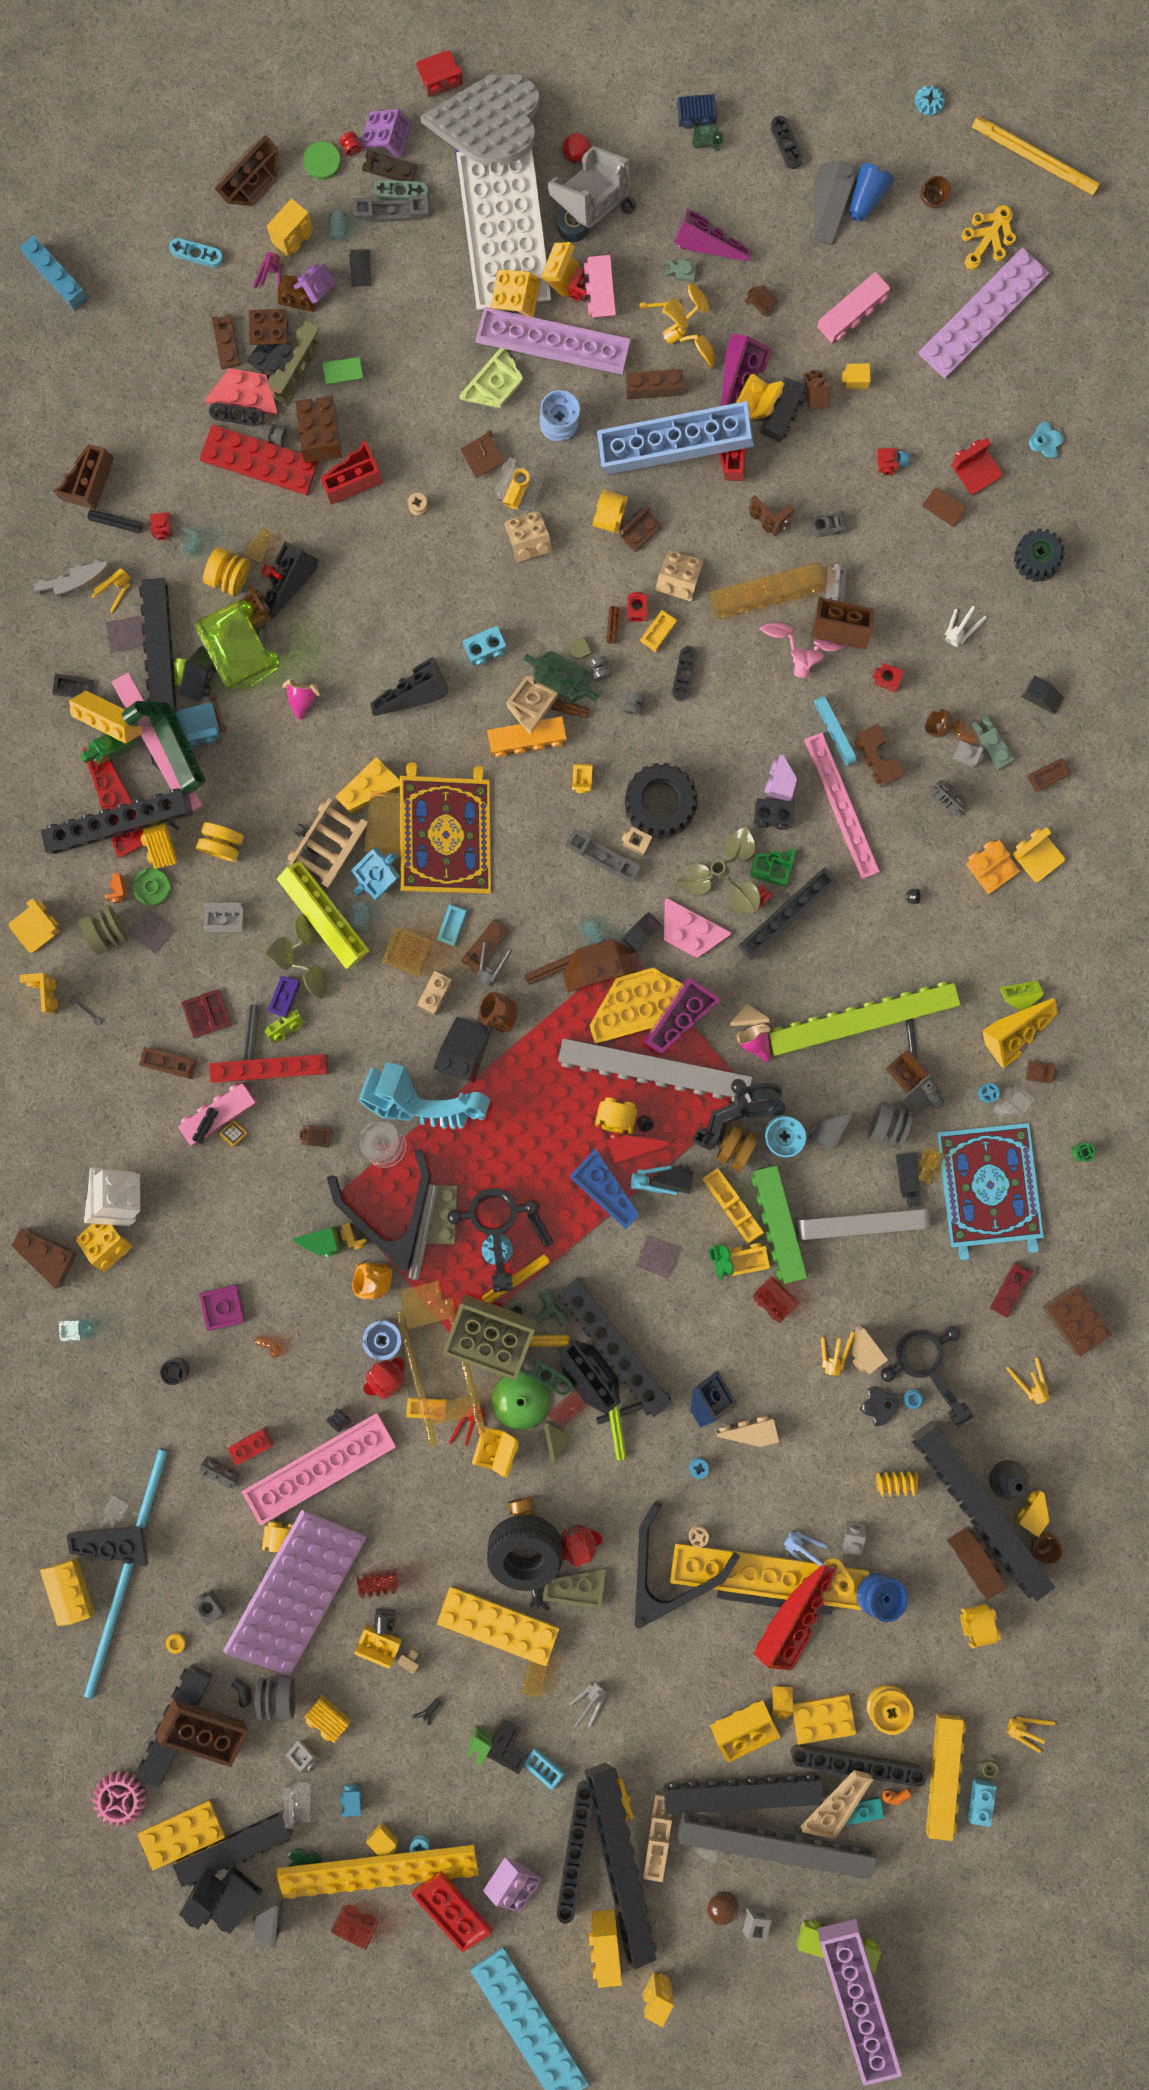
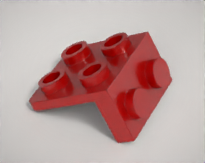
[416,50,463,97]
[951,438,1002,495]

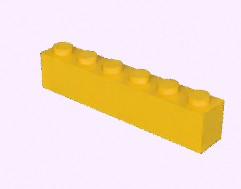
[926,1713,966,1841]

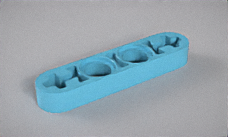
[814,696,856,766]

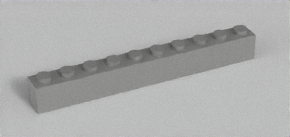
[558,1039,752,1102]

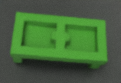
[322,357,364,385]
[468,1727,493,1766]

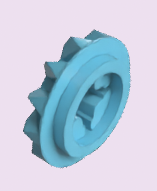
[915,84,945,115]
[482,1234,513,1265]

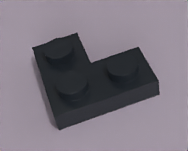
[487,1718,528,1774]

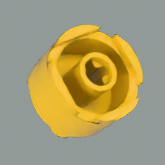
[592,489,628,534]
[595,1098,638,1134]
[262,1521,294,1552]
[960,1603,1001,1649]

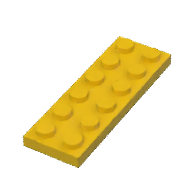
[437,1586,560,1666]

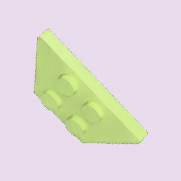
[460,348,523,408]

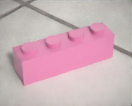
[817,272,890,343]
[178,1083,257,1146]

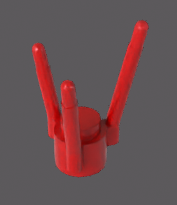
[449,1404,486,1446]

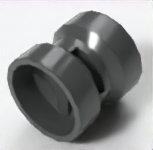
[263,422,287,446]
[589,656,612,681]
[622,692,645,716]

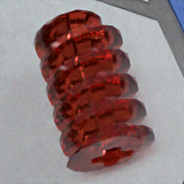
[357,1568,399,1599]

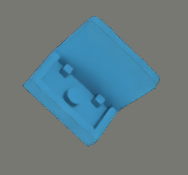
[176,703,221,748]

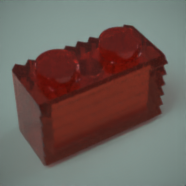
[331,1905,378,1950]

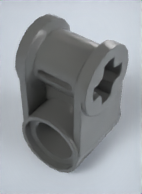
[810,511,848,537]

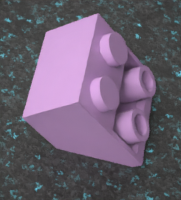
[764,755,797,801]
[483,1857,542,1912]

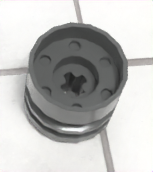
[868,1101,914,1150]
[254,1677,295,1721]

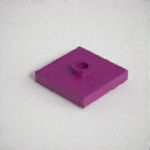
[199,1284,246,1331]

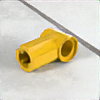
[502,469,530,510]

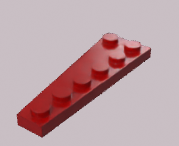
[83,747,143,859]

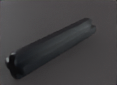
[87,509,143,533]

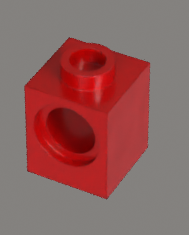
[627,592,647,622]
[872,663,904,693]

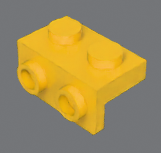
[730,1242,770,1276]
[354,1625,402,1669]

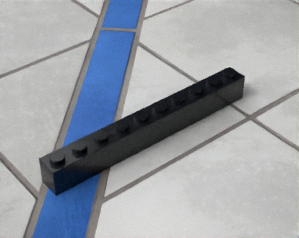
[139,578,177,770]
[585,1762,656,1969]

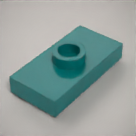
[845,1797,884,1826]

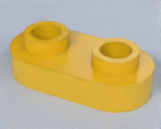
[824,1557,854,1596]

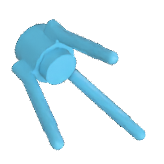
[631,1166,678,1195]

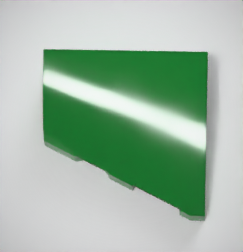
[749,848,797,887]

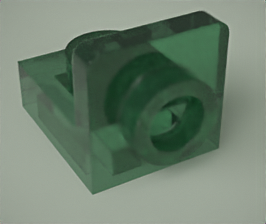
[692,125,723,151]

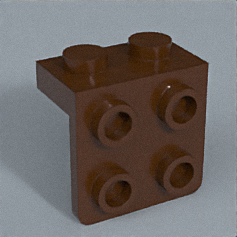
[749,495,794,536]

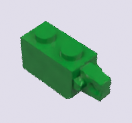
[80,734,135,764]

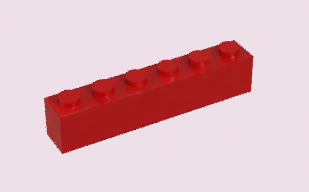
[209,1054,329,1084]

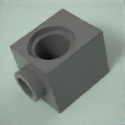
[193,1591,226,1625]

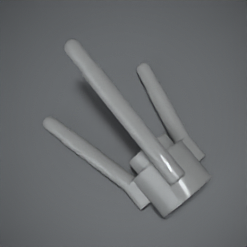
[569,1683,608,1728]

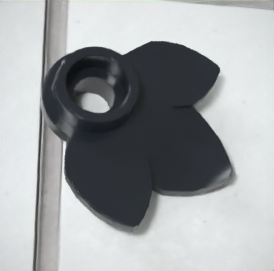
[860,1387,899,1426]

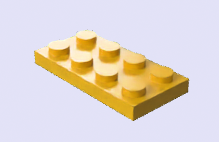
[137,1800,226,1871]

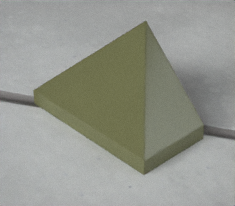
[544,1421,569,1463]

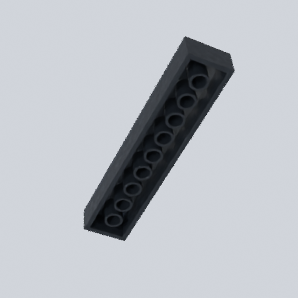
[911,1422,1056,1601]

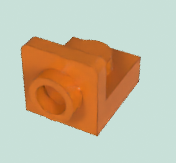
[105,873,128,903]

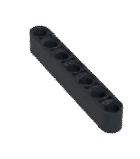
[790,1744,927,1787]
[557,1780,592,1924]

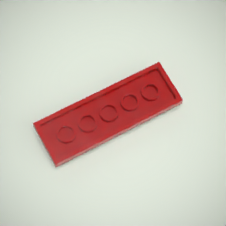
[200,425,319,496]

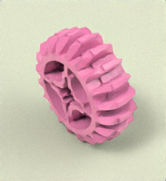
[92,1771,147,1827]

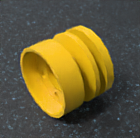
[203,547,250,597]

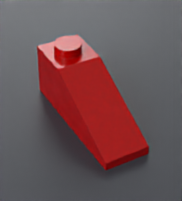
[607,1133,670,1163]

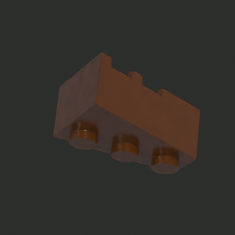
[12,1228,78,1289]
[947,1527,1007,1601]

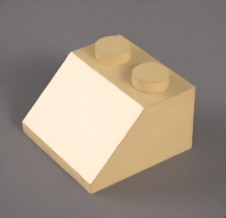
[852,1326,888,1374]

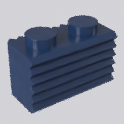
[677,94,717,129]

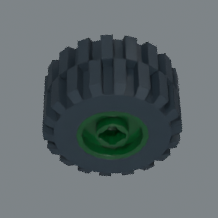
[1014,528,1065,582]

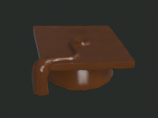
[460,430,505,478]

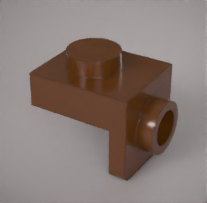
[744,285,778,316]

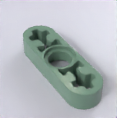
[374,180,428,200]

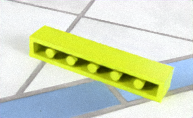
[277,861,369,969]

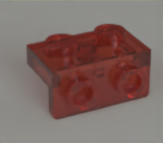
[752,1275,799,1323]

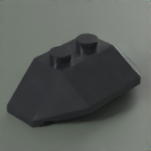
[559,1339,620,1414]

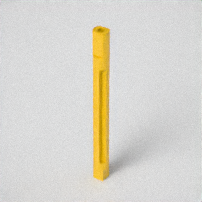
[972,116,1100,196]

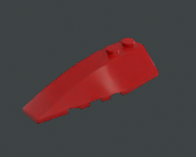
[753,1565,836,1671]

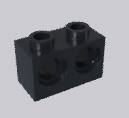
[753,798,795,830]

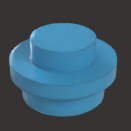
[903,1389,923,1409]

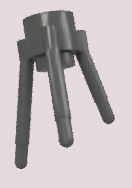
[477,942,512,987]

